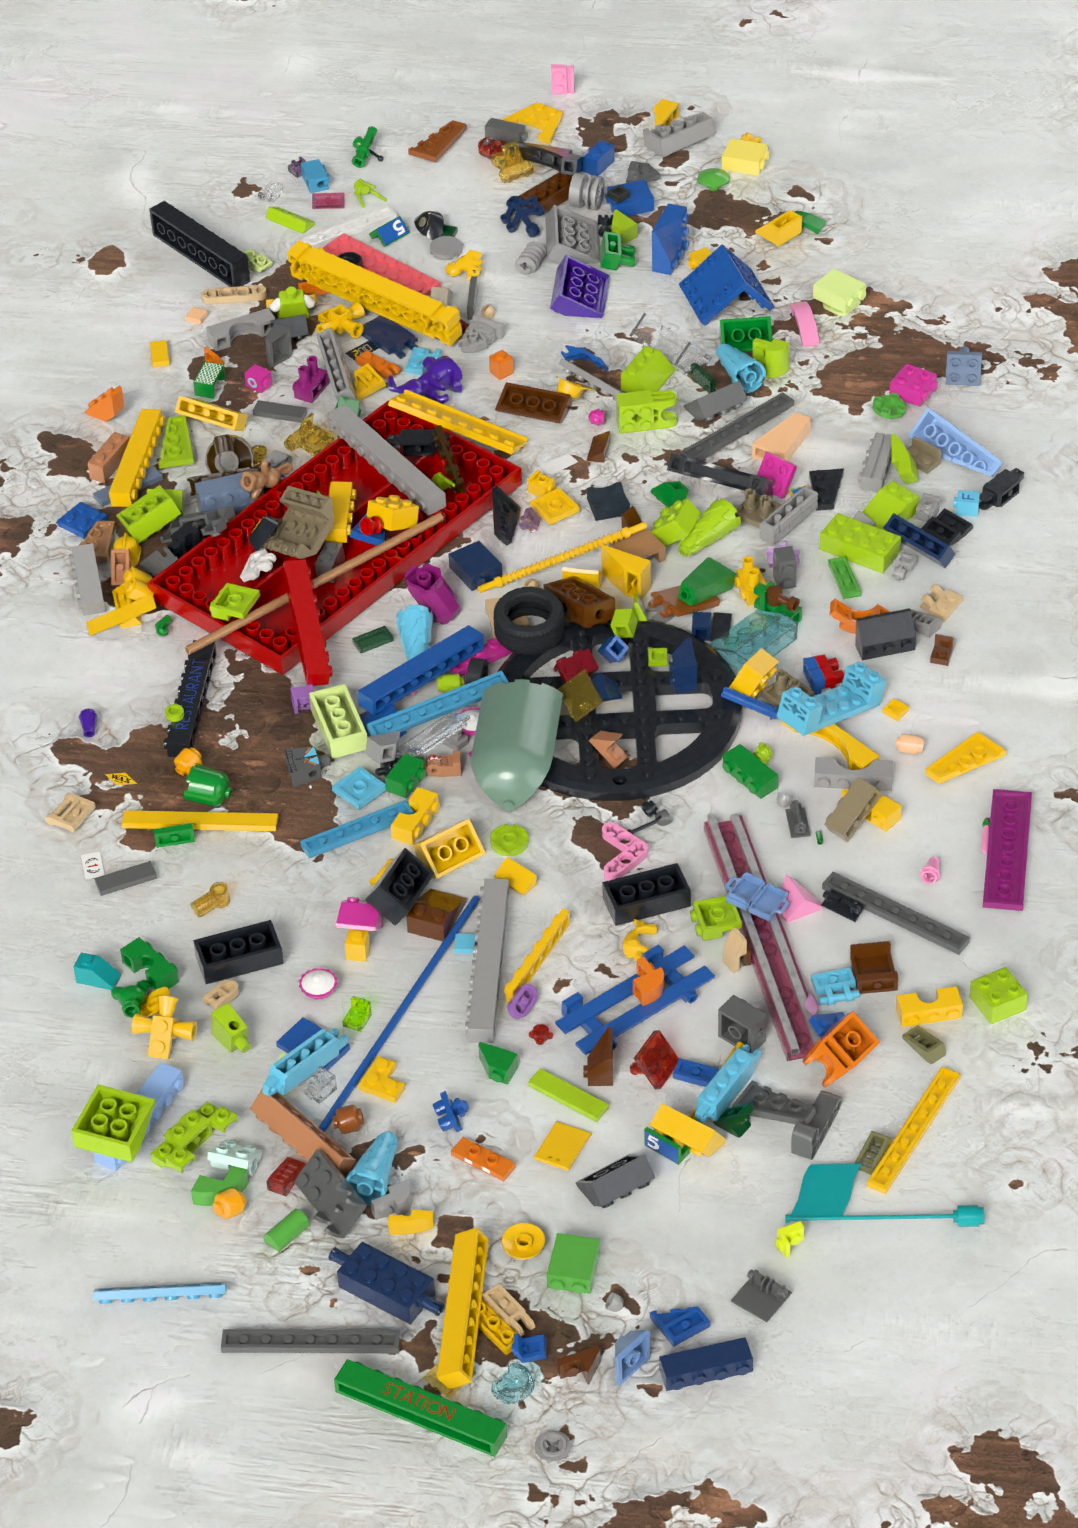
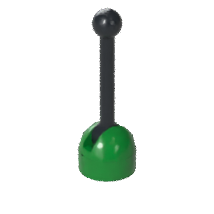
[353,136,384,162]

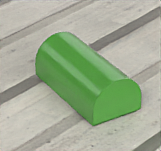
[263,1208,309,1252]

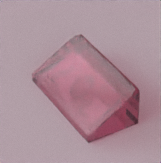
[312,193,345,209]

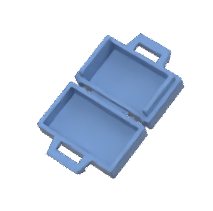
[725,872,790,921]

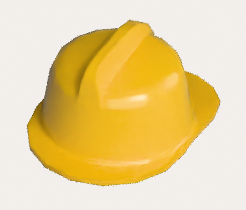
[556,376,595,400]
[113,533,141,567]

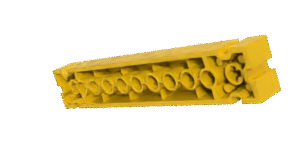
[287,240,462,347]

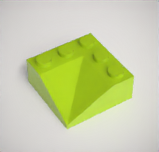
[71,1084,156,1163]

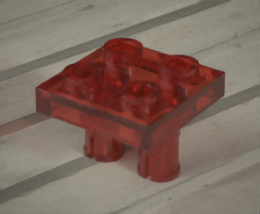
[630,1030,679,1090]

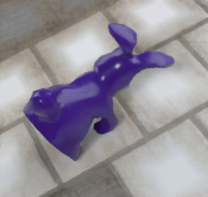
[388,356,462,404]

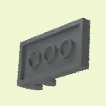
[294,1149,367,1238]

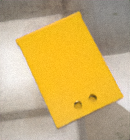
[534,1121,592,1171]

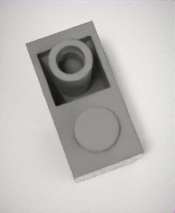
[365,731,400,763]

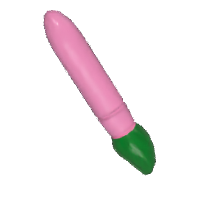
[981,818,990,854]

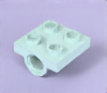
[207,1140,263,1176]

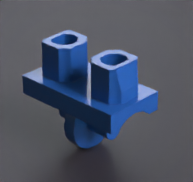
[432,1091,469,1132]

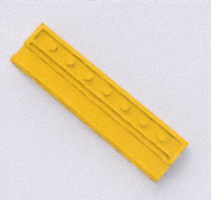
[388,390,528,455]

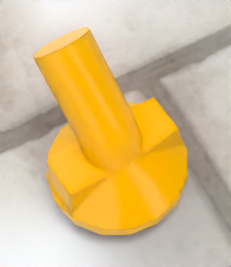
[740,132,761,143]

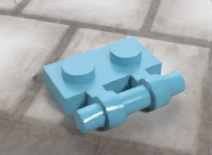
[406,347,442,375]
[811,967,860,1006]

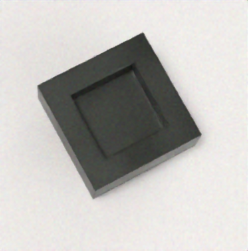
[607,185,630,203]

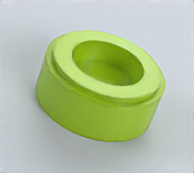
[165,704,184,722]

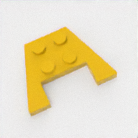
[501,102,563,144]

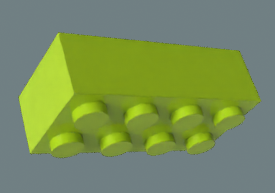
[820,513,901,574]

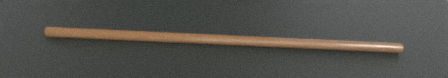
[185,513,444,655]

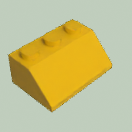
[412,819,486,879]
[650,1103,726,1158]

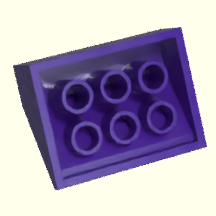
[550,255,610,318]

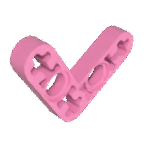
[602,822,648,881]

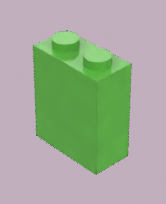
[547,1233,600,1294]

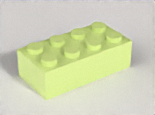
[309,684,367,759]

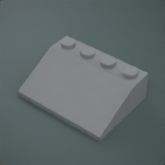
[545,205,600,264]

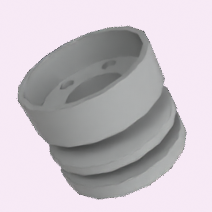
[569,173,605,211]

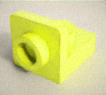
[775,1221,804,1258]

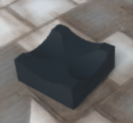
[587,482,630,521]

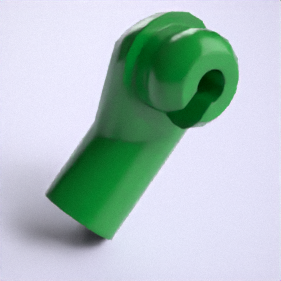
[155,615,173,636]

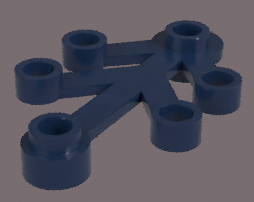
[500,196,545,237]

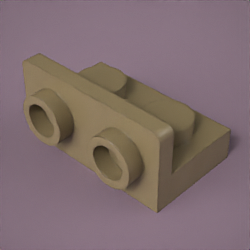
[907,436,942,474]

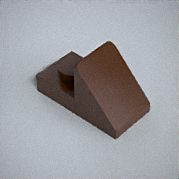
[930,634,957,666]
[557,1345,601,1385]

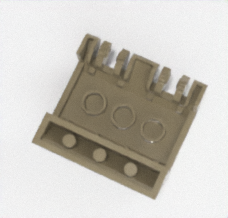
[261,486,334,559]

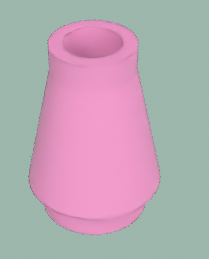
[920,857,940,884]

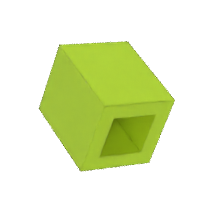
[611,608,638,638]

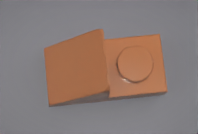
[111,549,132,587]
[589,731,628,769]

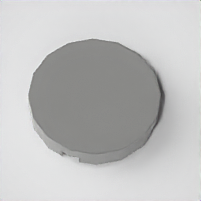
[430,236,462,260]

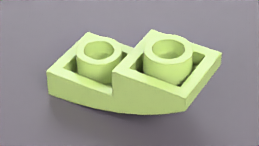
[243,248,273,272]

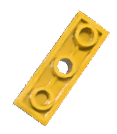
[478,1299,523,1355]

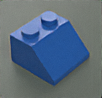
[581,141,615,177]

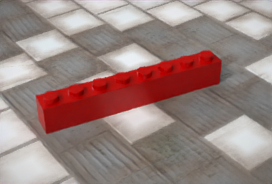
[283,559,333,686]

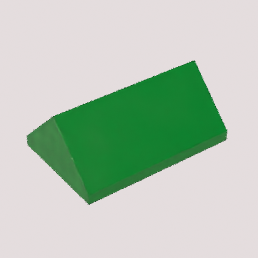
[720,316,772,352]

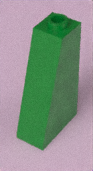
[678,557,737,606]

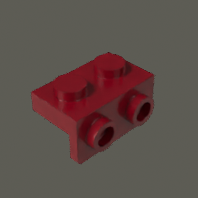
[553,649,599,685]

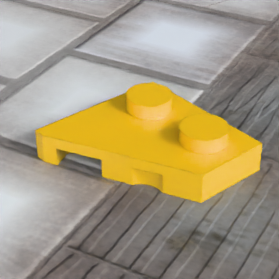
[354,363,386,401]

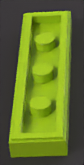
[528,1068,609,1122]

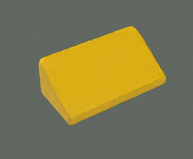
[494,857,537,896]

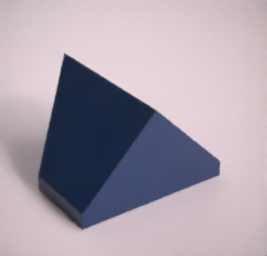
[581,673,622,705]

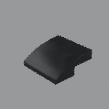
[921,508,973,546]

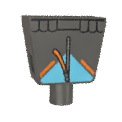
[284,746,331,787]

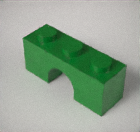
[120,937,179,990]

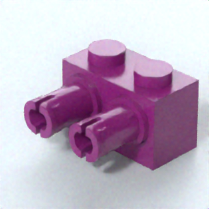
[292,355,329,403]

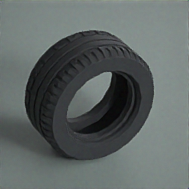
[493,587,564,655]

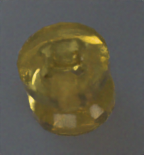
[252,445,267,465]

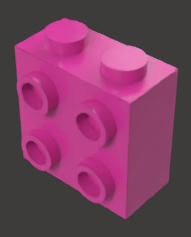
[889,364,938,407]

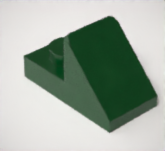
[713,1103,754,1138]

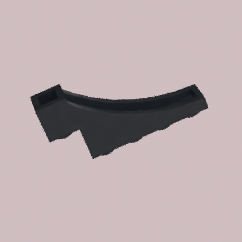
[509,141,583,175]

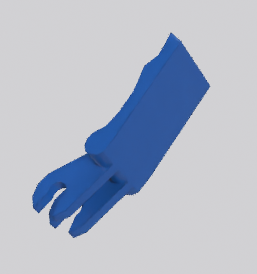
[561,345,608,372]

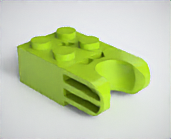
[616,390,678,434]

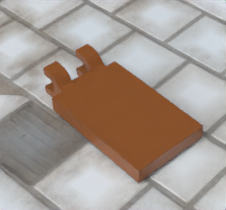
[648,585,720,618]

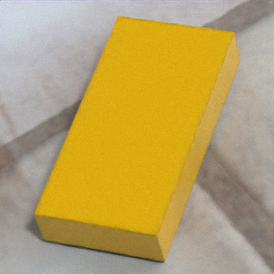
[150,340,170,367]

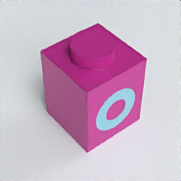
[244,364,272,393]

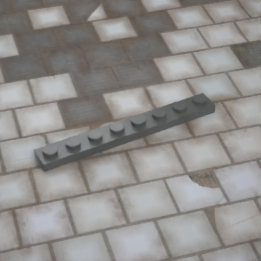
[680,392,794,461]
[822,872,970,955]
[221,1329,400,1354]

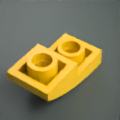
[388,1209,434,1235]

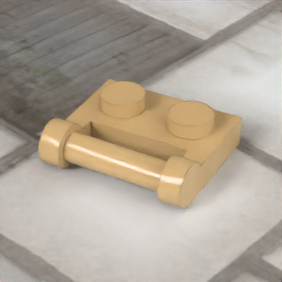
[45,792,96,832]

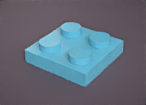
[332,766,386,810]

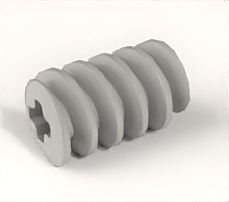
[515,241,547,275]

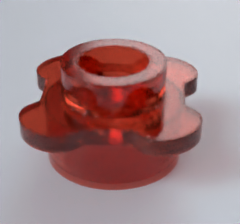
[529,1024,553,1045]

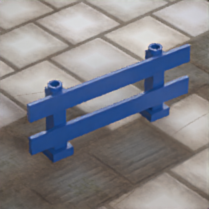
[555,944,715,1056]

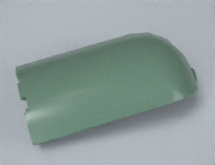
[471,679,563,812]

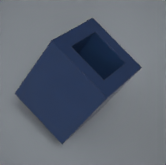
[692,612,711,641]

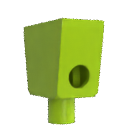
[211,1002,252,1053]

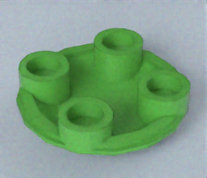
[697,168,730,191]
[872,393,907,419]

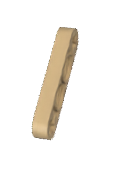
[202,285,267,305]

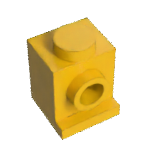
[528,469,556,497]

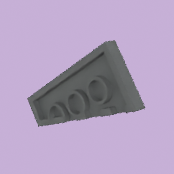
[732,1080,816,1125]

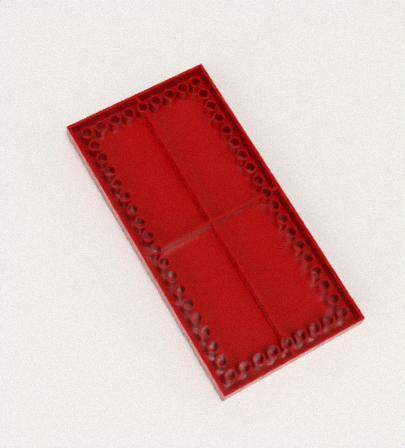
[147,400,522,675]

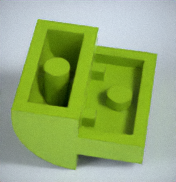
[753,338,790,378]

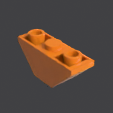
[85,385,125,422]

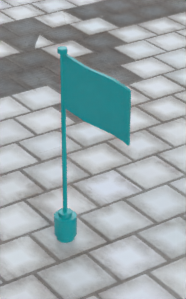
[785,1164,984,1227]

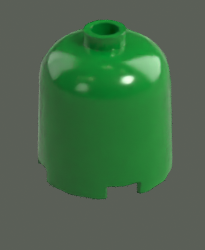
[184,763,232,807]

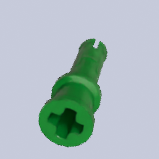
[351,126,378,168]

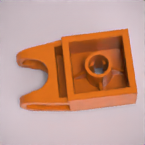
[802,1011,880,1088]

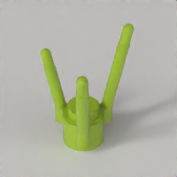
[354,178,387,208]
[432,472,456,493]

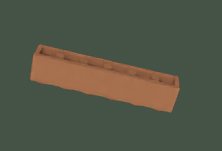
[250,1088,356,1178]

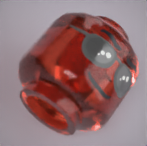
[478,136,502,160]

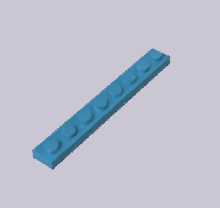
[366,671,509,736]

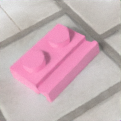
[551,64,575,94]

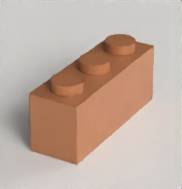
[88,432,129,483]

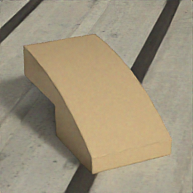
[722,927,747,973]

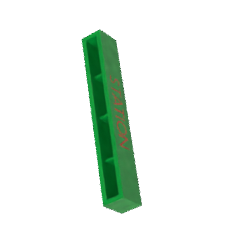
[334,1359,507,1457]

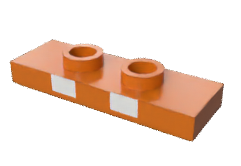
[451,1137,516,1182]

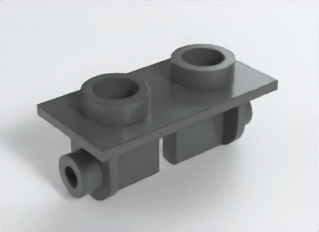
[785,800,811,838]

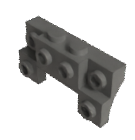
[160,506,235,543]

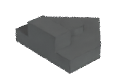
[626,161,661,184]

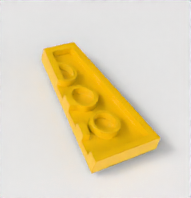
[925,731,1006,784]

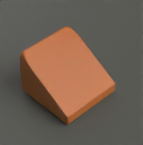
[204,347,225,364]

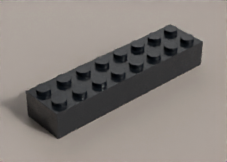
[149,201,250,287]

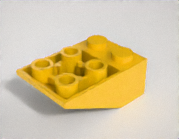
[601,544,651,600]

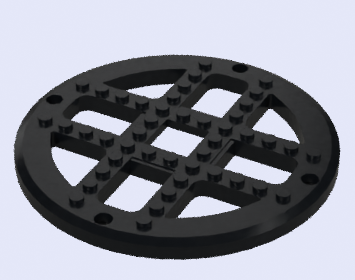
[497,619,742,801]

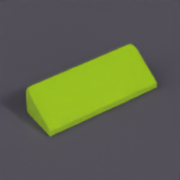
[266,207,315,234]

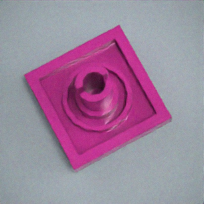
[757,452,797,499]

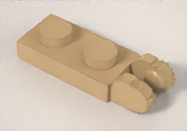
[482,1283,535,1337]

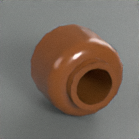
[332,1104,364,1134]

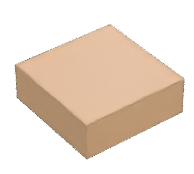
[185,307,208,325]

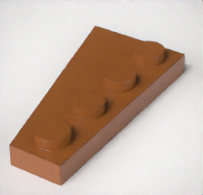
[408,120,467,162]

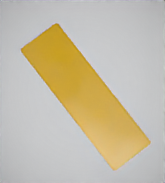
[86,594,156,636]

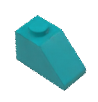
[73,952,121,990]

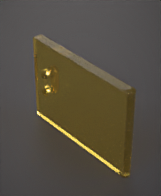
[557,669,603,722]

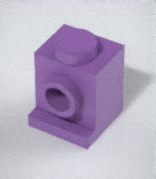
[290,684,314,714]

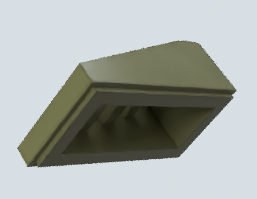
[902,1025,946,1064]
[854,1131,892,1175]

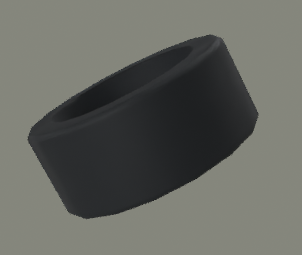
[466,658,489,684]

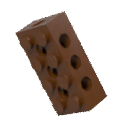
[544,576,615,628]

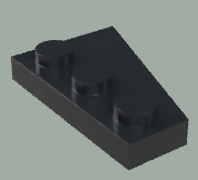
[809,468,844,511]
[492,486,521,546]

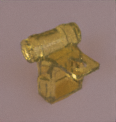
[491,141,534,183]
[284,413,335,456]

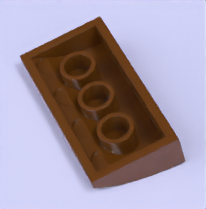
[519,172,573,214]
[495,382,572,424]

